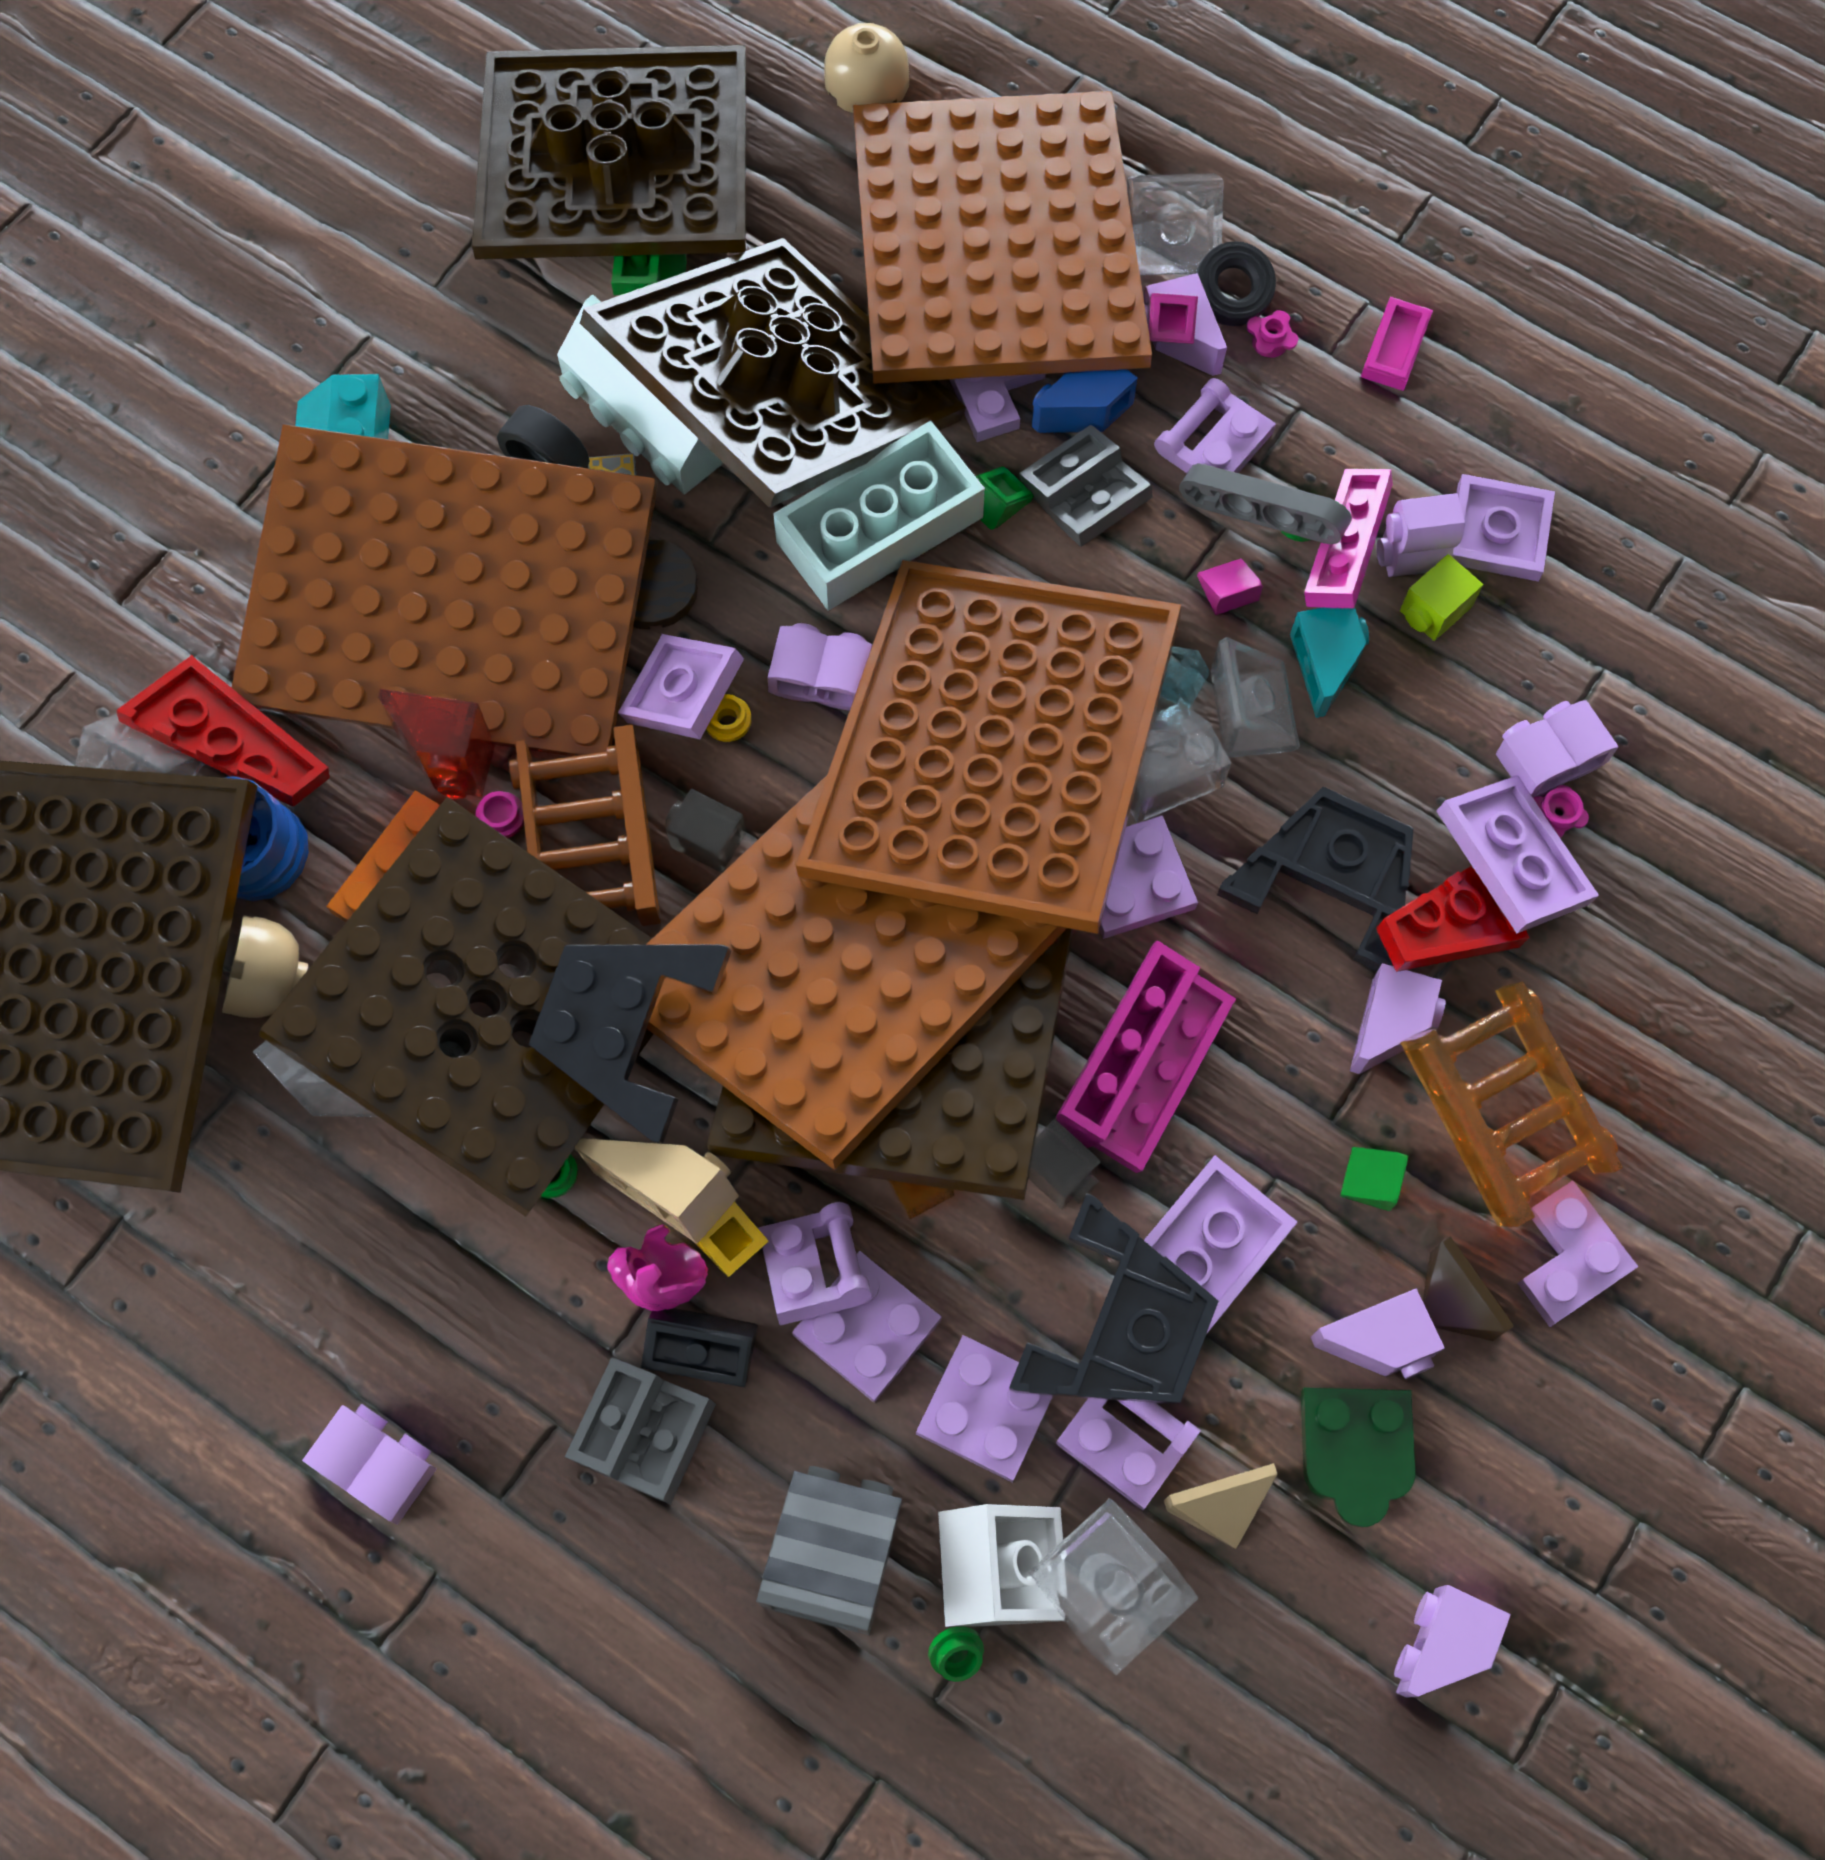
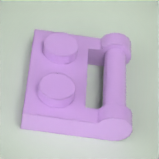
[1154,378,1276,473]
[758,1202,872,1325]
[1056,1398,1201,1511]

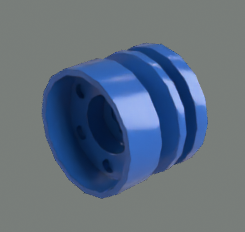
[225,776,309,901]

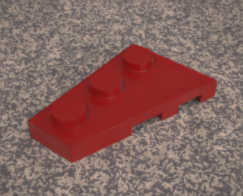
[1376,865,1530,972]

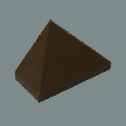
[1423,1236,1514,1341]

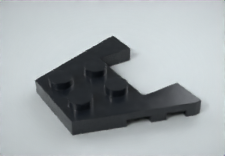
[1217,786,1414,971]
[529,944,732,1144]
[1009,1193,1219,1404]

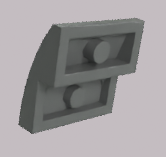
[1019,425,1153,547]
[565,1357,716,1505]

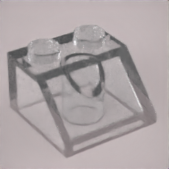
[1127,173,1224,275]
[1130,703,1231,823]
[1028,1498,1199,1675]

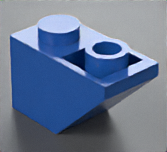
[1032,369,1138,433]

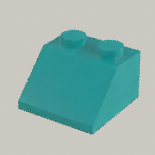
[295,374,391,439]

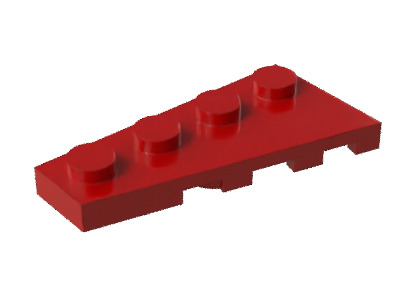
[116,655,330,807]

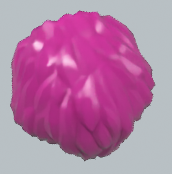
[607,1224,709,1311]

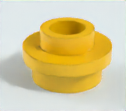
[706,694,752,742]

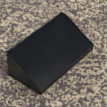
[641,1308,758,1388]

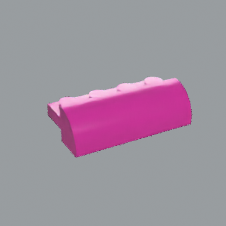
[1056,941,1236,1173]

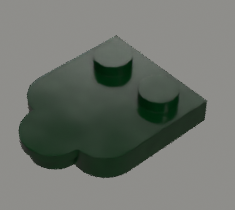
[1301,1387,1415,1528]

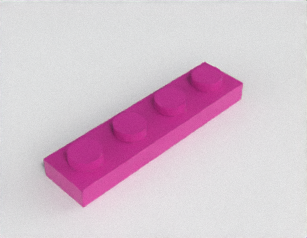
[1304,469,1393,608]

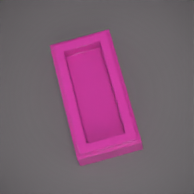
[1361,297,1433,391]

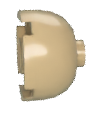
[824,23,909,113]
[222,915,308,1018]

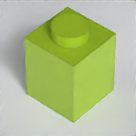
[1400,554,1484,641]

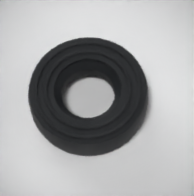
[1195,241,1276,326]

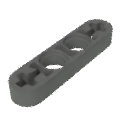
[1179,463,1352,545]

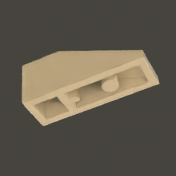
[574,1138,739,1244]

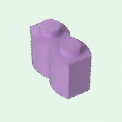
[1376,493,1465,577]
[767,623,873,711]
[1496,700,1618,798]
[302,1404,436,1525]

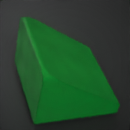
[975,466,1034,530]
[1339,1147,1408,1211]

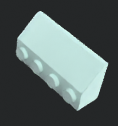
[557,295,723,495]

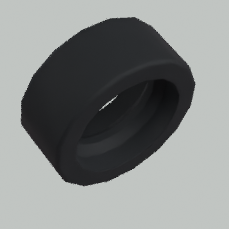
[496,405,590,468]

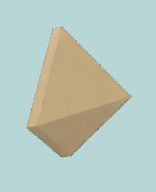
[1164,1463,1277,1549]

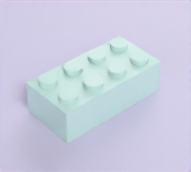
[773,421,985,611]

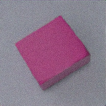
[1148,293,1198,344]
[1197,558,1263,615]

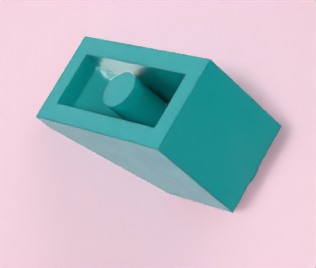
[1290,607,1369,718]

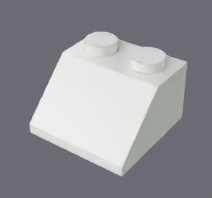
[938,1504,1069,1627]

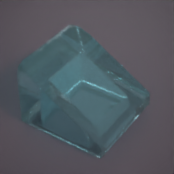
[1160,646,1210,708]

